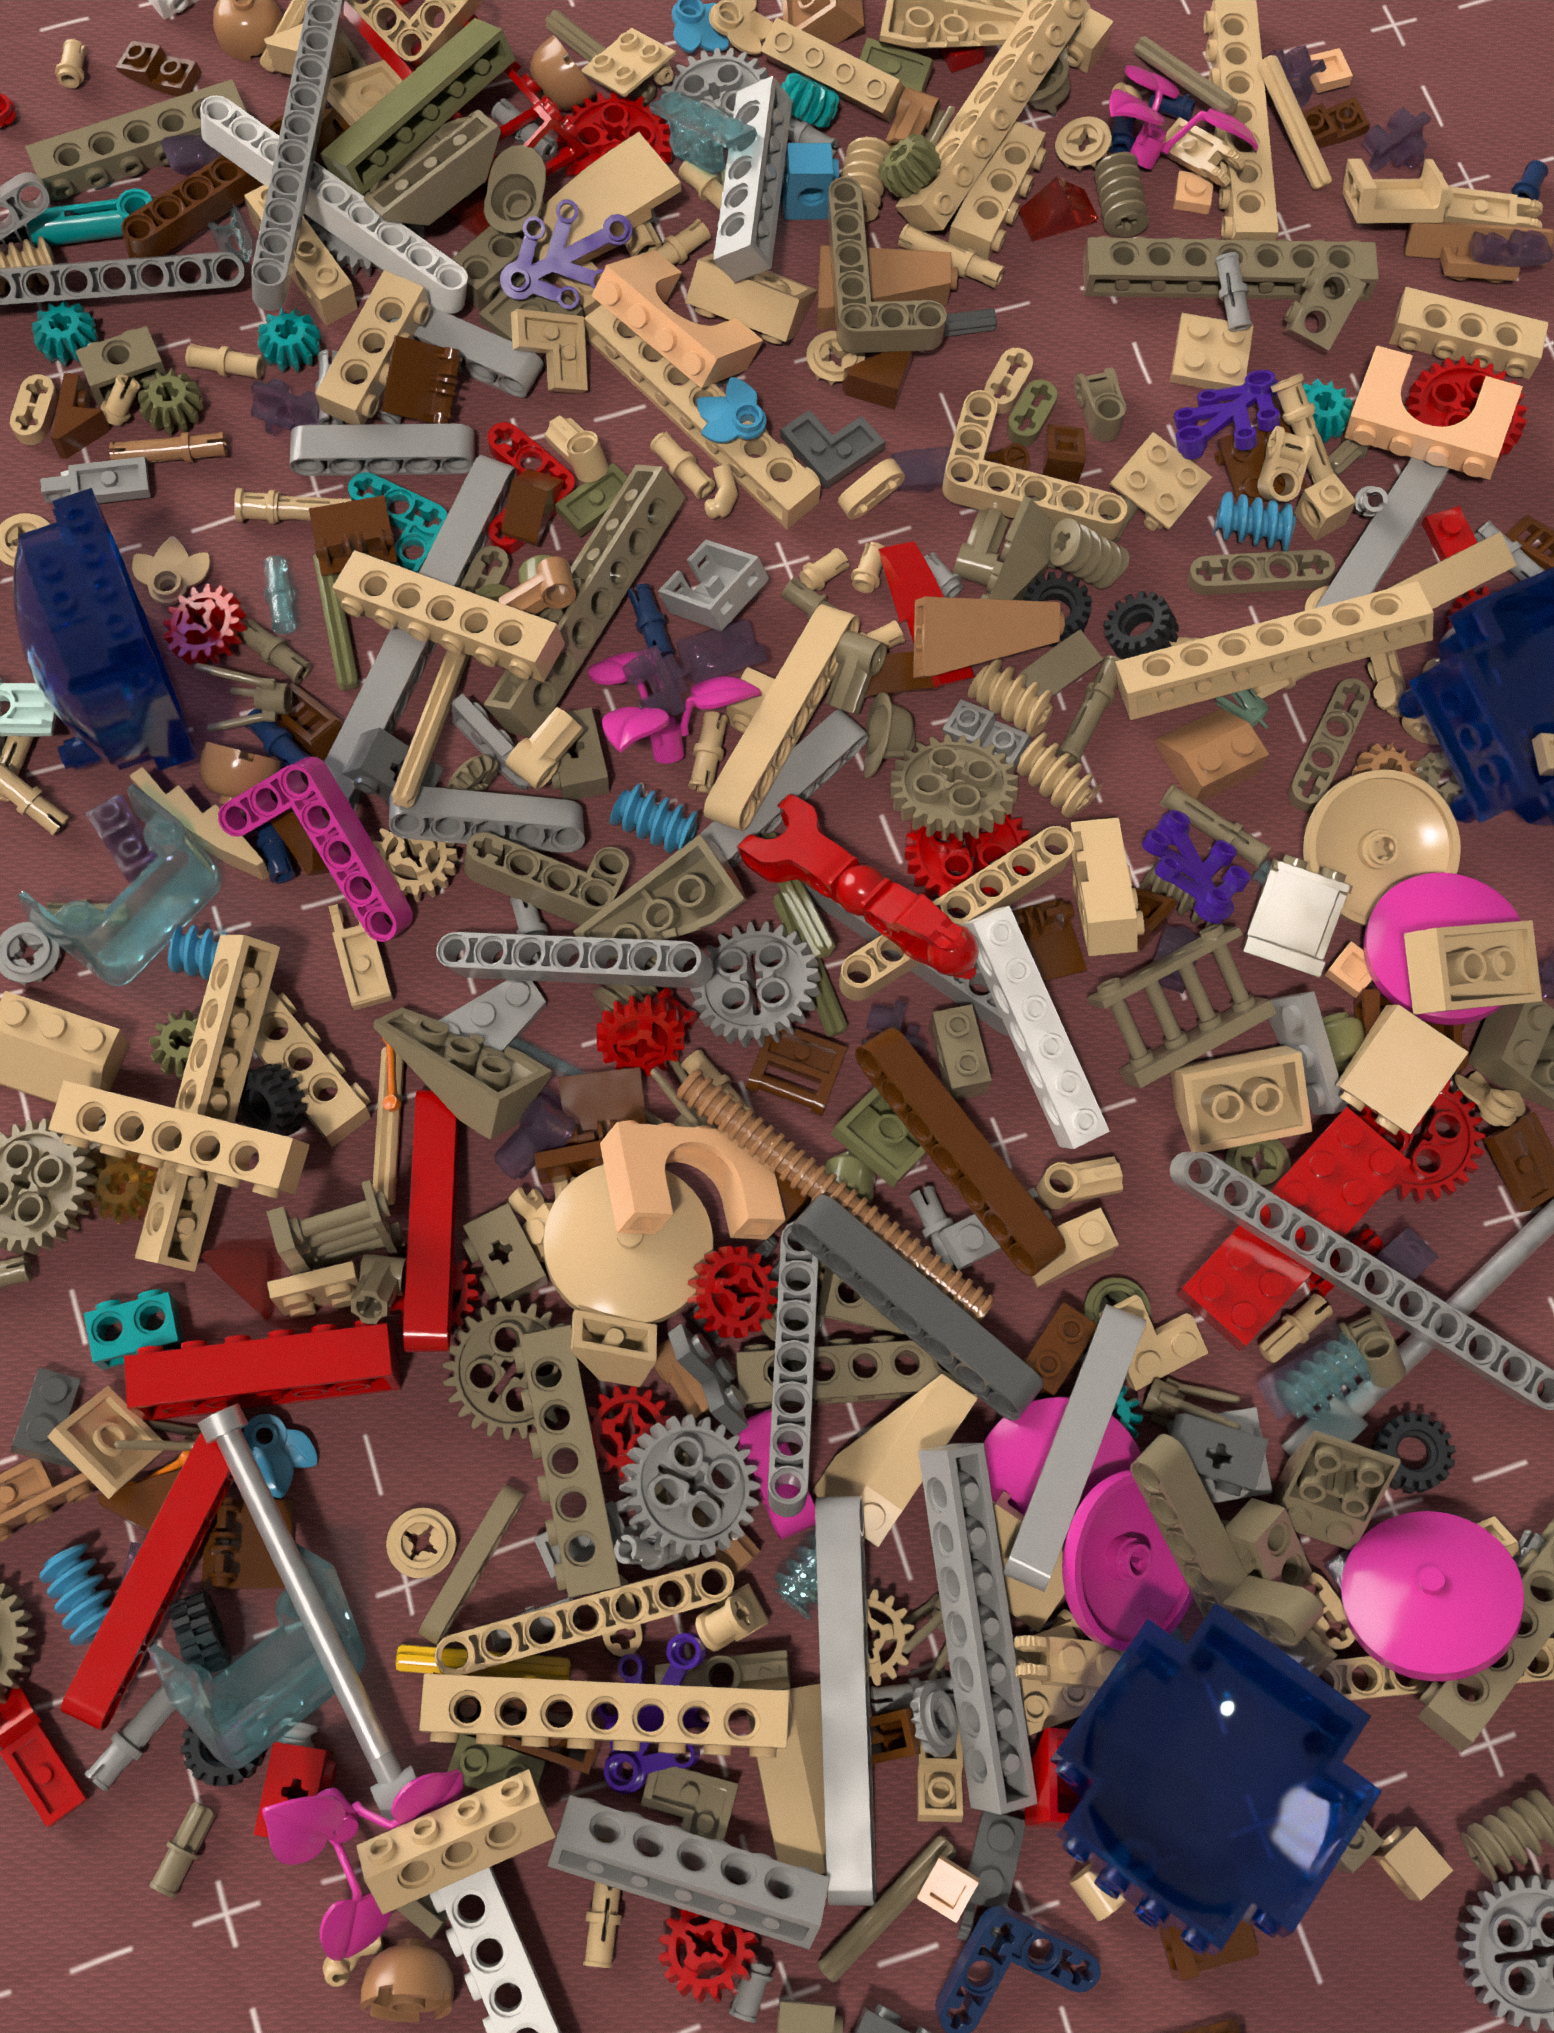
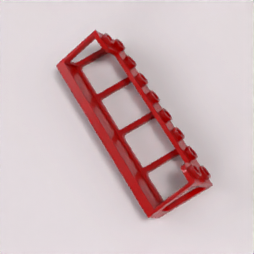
[344,0,587,181]

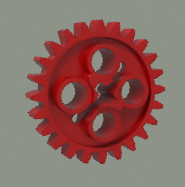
[557,91,673,178]
[1405,356,1527,463]
[904,814,1030,911]
[1358,1080,1486,1204]

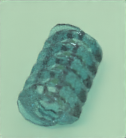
[1273,1334,1372,1422]
[772,1533,818,1620]

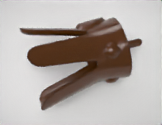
[985,443,1030,489]

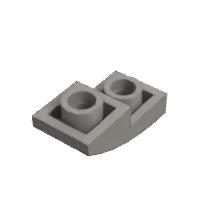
[942,699,1031,771]

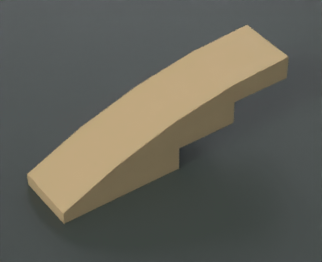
[1385,532,1517,609]
[129,767,269,880]

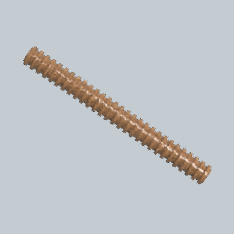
[676,1069,994,1323]

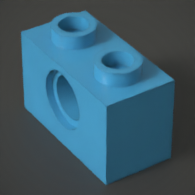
[782,143,839,220]

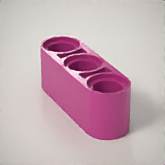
[737,1408,815,1540]

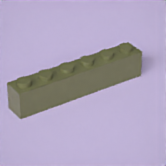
[320,18,515,195]

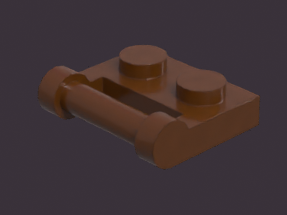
[746,1028,847,1117]

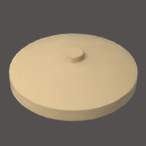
[1303,770,1461,927]
[543,1164,713,1324]

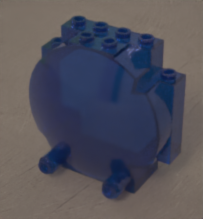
[13,488,198,771]
[1398,567,1554,826]
[1050,1603,1382,1956]

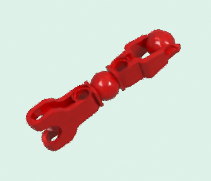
[736,794,979,980]

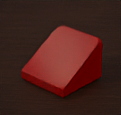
[939,46,986,73]

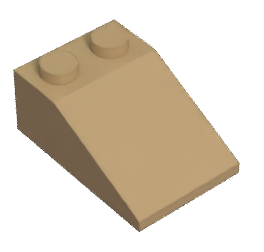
[1404,920,1542,1015]

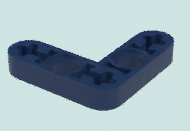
[935,1906,1101,2033]

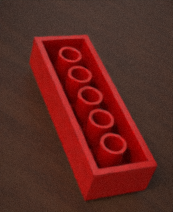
[1176,1107,1411,1351]
[124,1320,401,1422]

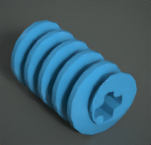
[1213,491,1296,551]
[610,783,698,853]
[167,925,229,980]
[39,1543,112,1646]

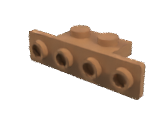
[1404,222,1554,283]
[0,1458,95,1543]

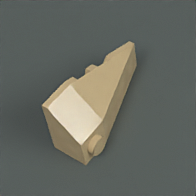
[879,0,1024,49]
[812,1373,978,1547]
[746,1683,826,1874]

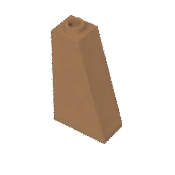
[817,245,958,329]
[913,597,1065,678]

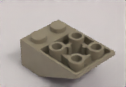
[1468,1000,1554,1111]
[1273,1431,1401,1551]

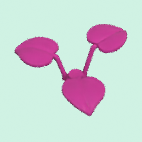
[1109,65,1258,169]
[588,652,762,764]
[262,1768,463,1961]

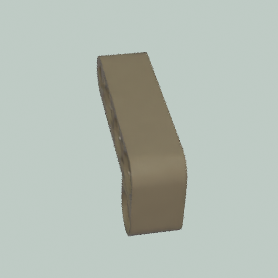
[463,832,629,925]

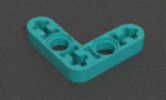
[348,472,448,594]

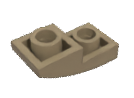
[1018,629,1104,699]

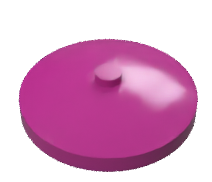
[1363,873,1521,1025]
[984,1396,1141,1543]
[1062,1470,1193,1652]
[1341,1511,1524,1681]

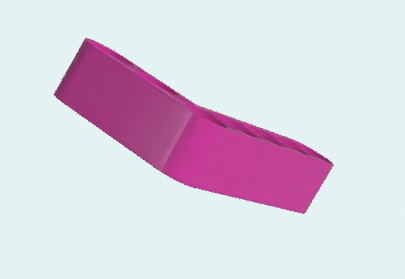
[218,756,413,942]

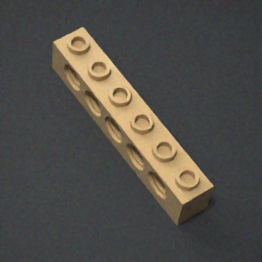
[332,550,565,682]
[48,1080,310,1199]

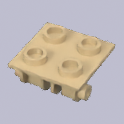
[581,28,676,97]
[1109,432,1212,531]
[1014,1621,1103,1736]

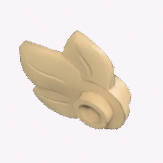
[709,0,773,55]
[132,536,210,606]
[1455,1071,1526,1126]

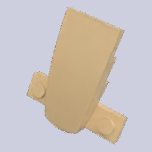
[520,132,681,316]

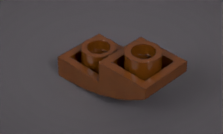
[116,40,202,97]
[1302,96,1370,148]
[864,651,944,698]

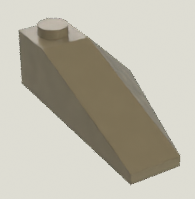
[373,1007,552,1140]

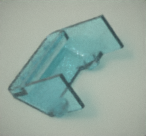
[18,783,221,986]
[148,1543,366,1769]

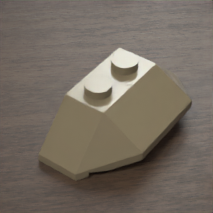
[363,110,501,226]

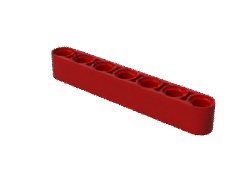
[403,1090,460,1352]
[60,1432,234,1731]

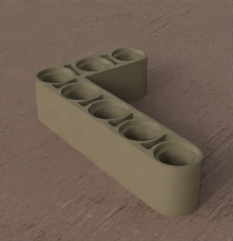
[827,177,947,353]
[1130,1434,1324,1647]

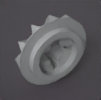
[0,922,61,986]
[910,1683,958,1758]

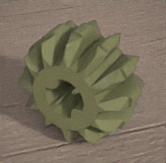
[878,133,941,198]
[138,368,204,436]
[149,1009,199,1080]

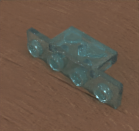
[649,91,757,174]

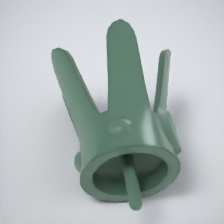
[1215,688,1270,729]

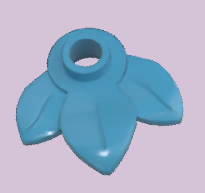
[671,0,729,53]
[696,377,766,443]
[234,1413,317,1499]

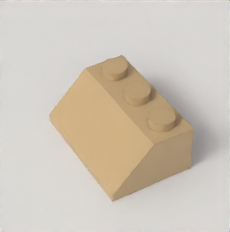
[685,253,818,344]
[0,991,130,1104]
[1170,1045,1313,1152]

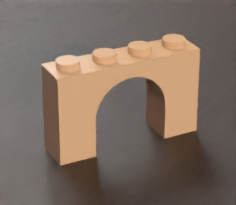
[591,250,763,388]
[1345,346,1523,480]
[600,1120,786,1240]

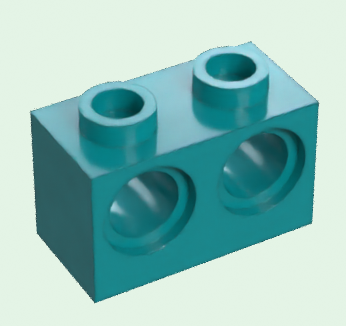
[84,1289,185,1370]

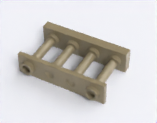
[1087,923,1277,1088]
[266,1180,405,1275]

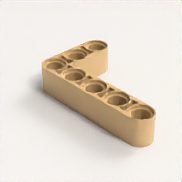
[345,0,483,66]
[942,390,1127,540]

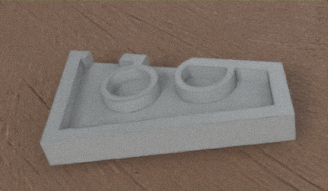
[438,980,547,1052]
[1268,991,1348,1115]

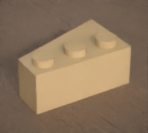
[1071,817,1144,956]

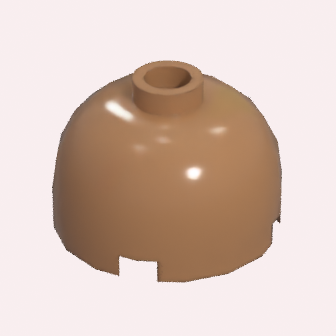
[213,0,283,61]
[530,34,597,111]
[200,742,282,804]
[360,1938,454,2022]

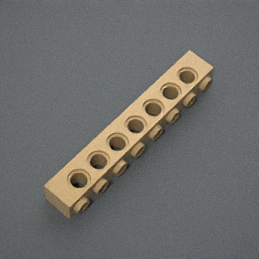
[896,0,1091,232]
[1203,0,1279,241]
[584,305,821,529]
[1115,581,1434,720]
[135,935,280,1272]
[419,1674,789,1758]

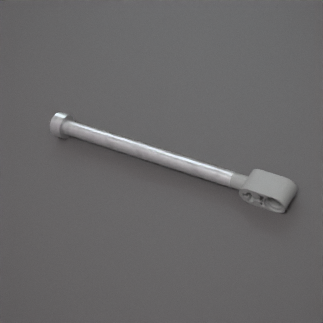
[1281,1199,1554,1457]
[198,1404,417,1831]

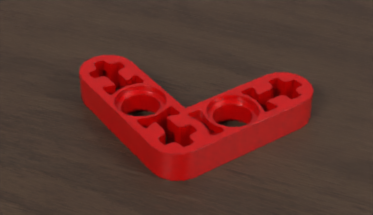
[487,422,576,554]

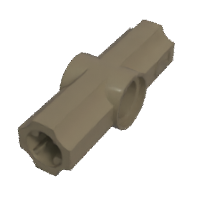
[655,1650,791,1691]

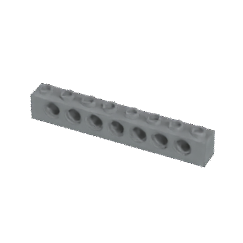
[918,1443,1038,1814]

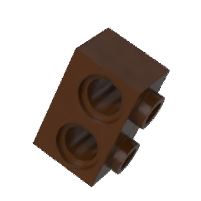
[1024,1302,1098,1399]

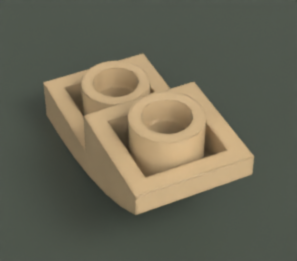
[917,1725,963,1822]

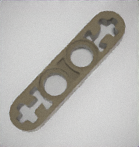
[1187,549,1335,595]
[1288,678,1370,811]
[418,1484,526,1645]

